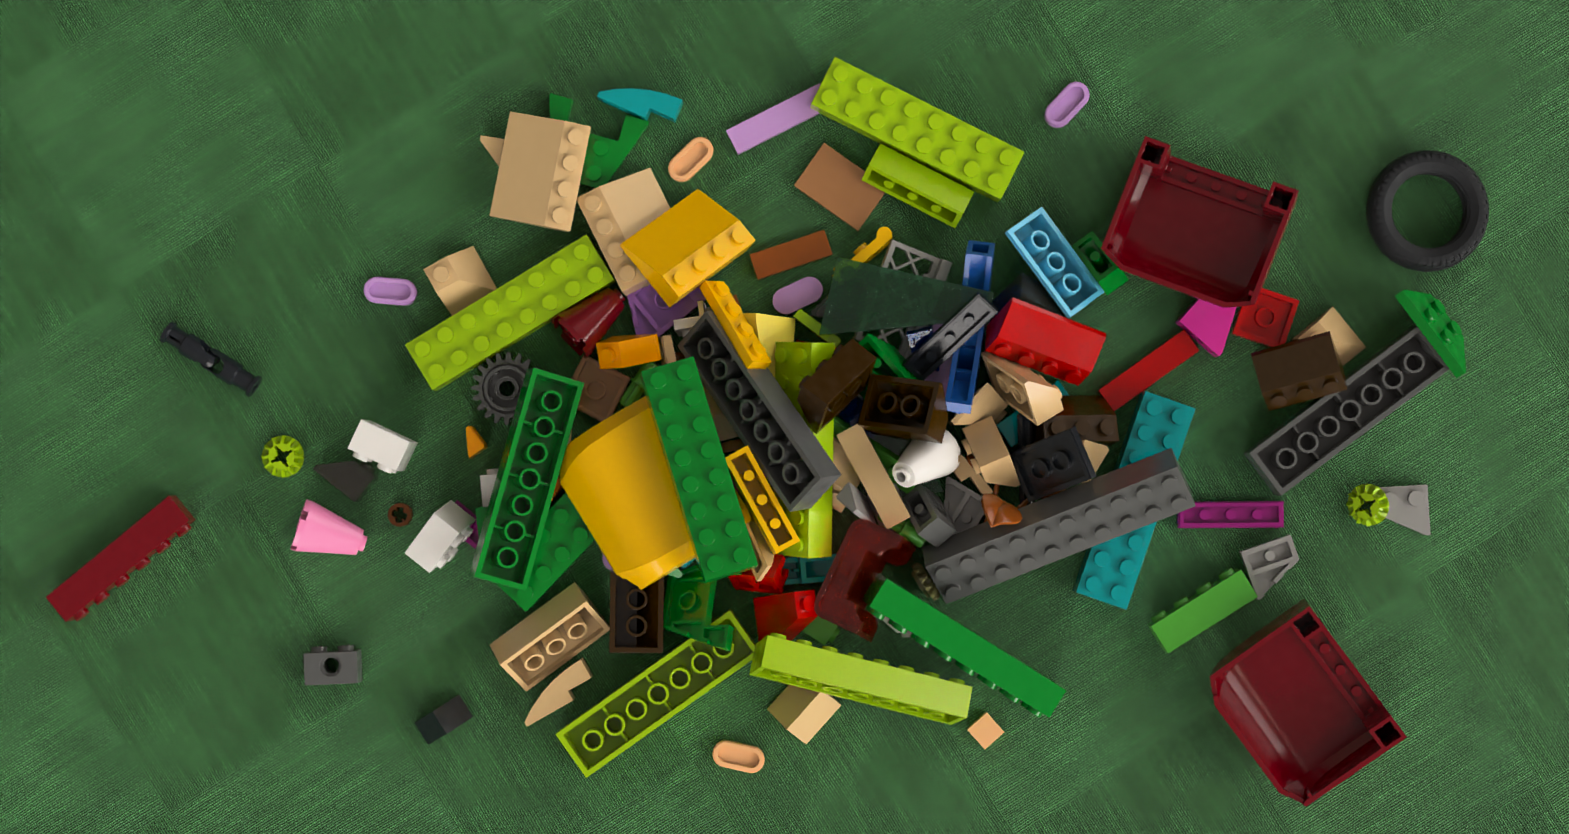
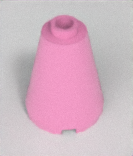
[290,499,368,555]

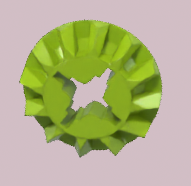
[261,435,304,478]
[1346,484,1389,526]

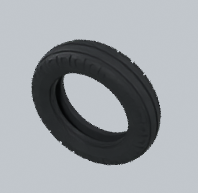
[1366,150,1489,272]

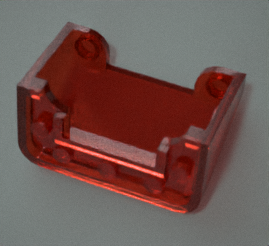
[814,519,916,642]

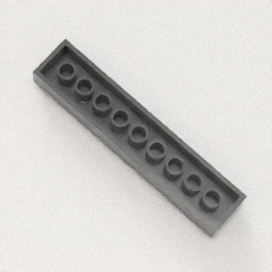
[922,448,1196,604]

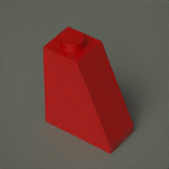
[753,590,818,641]

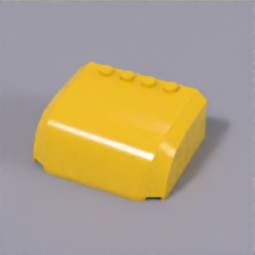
[559,396,751,590]

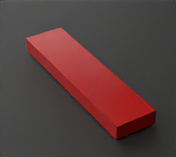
[1097,329,1200,411]

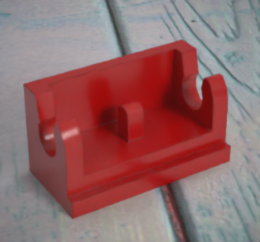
[728,554,789,594]

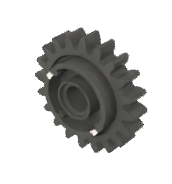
[471,352,539,425]

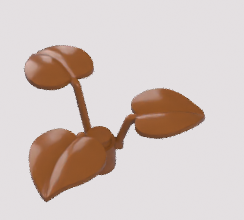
[964,451,1065,528]

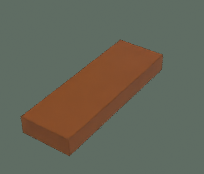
[749,230,833,280]

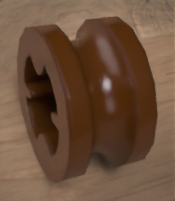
[388,503,413,527]

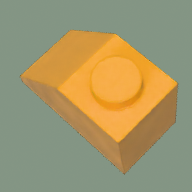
[596,334,661,369]

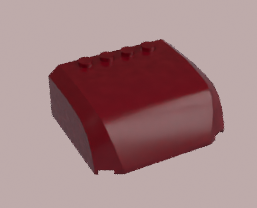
[1101,136,1299,308]
[1209,599,1407,807]

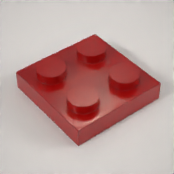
[1231,288,1299,348]

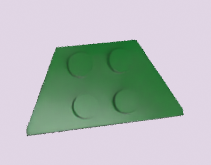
[1395,289,1466,378]

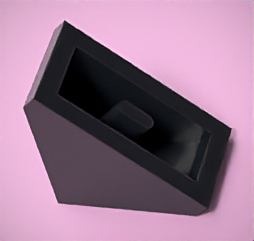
[415,694,474,745]

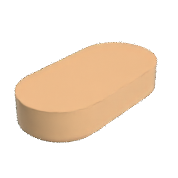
[668,137,714,182]
[712,740,765,773]

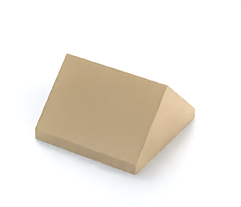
[767,685,841,744]

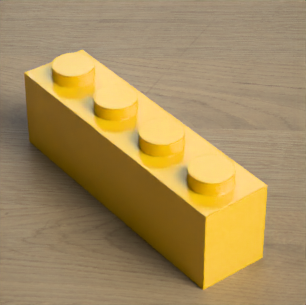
[725,445,800,554]

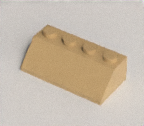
[490,582,610,692]

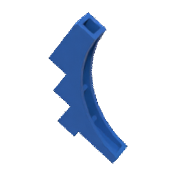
[945,240,995,414]

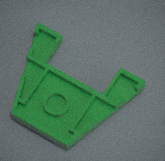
[549,93,649,189]
[663,565,742,651]

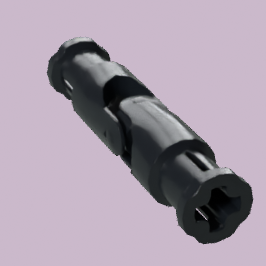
[160,321,262,397]

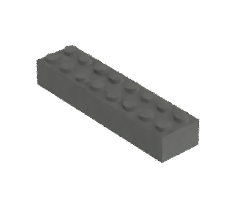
[678,310,842,512]
[1243,326,1449,496]

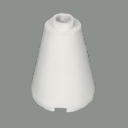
[892,430,961,487]

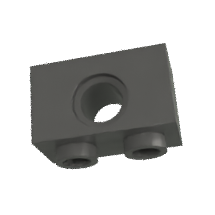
[902,484,957,548]
[303,645,363,686]

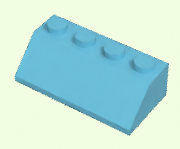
[1005,207,1104,319]

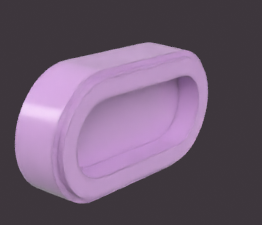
[1044,82,1089,128]
[364,277,418,306]
[773,277,823,315]

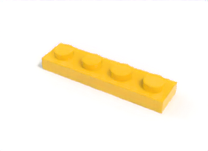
[699,280,772,369]

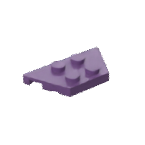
[627,284,706,338]

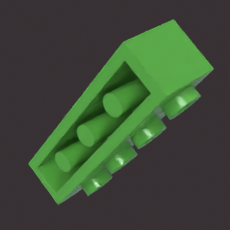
[1147,567,1258,653]

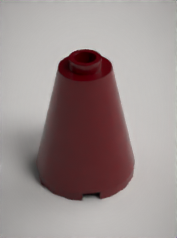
[551,288,625,359]

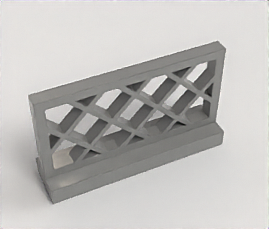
[853,240,952,359]

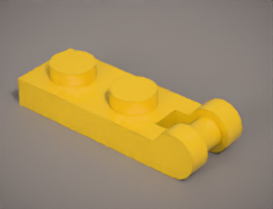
[832,227,892,287]

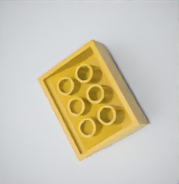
[620,189,756,308]

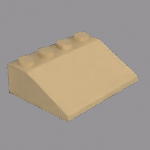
[489,111,591,232]
[577,168,670,297]

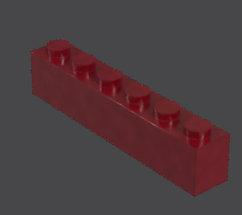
[46,495,196,622]

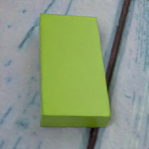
[793,309,841,348]

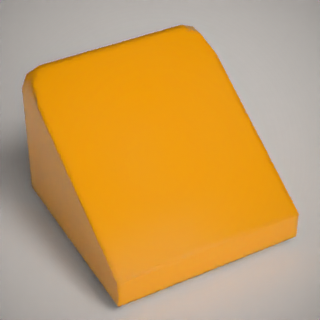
[466,426,488,459]

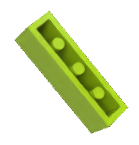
[862,143,974,228]

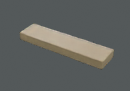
[836,424,911,530]

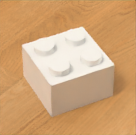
[347,419,418,474]
[405,500,476,573]

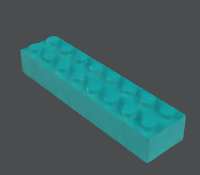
[1072,391,1196,610]

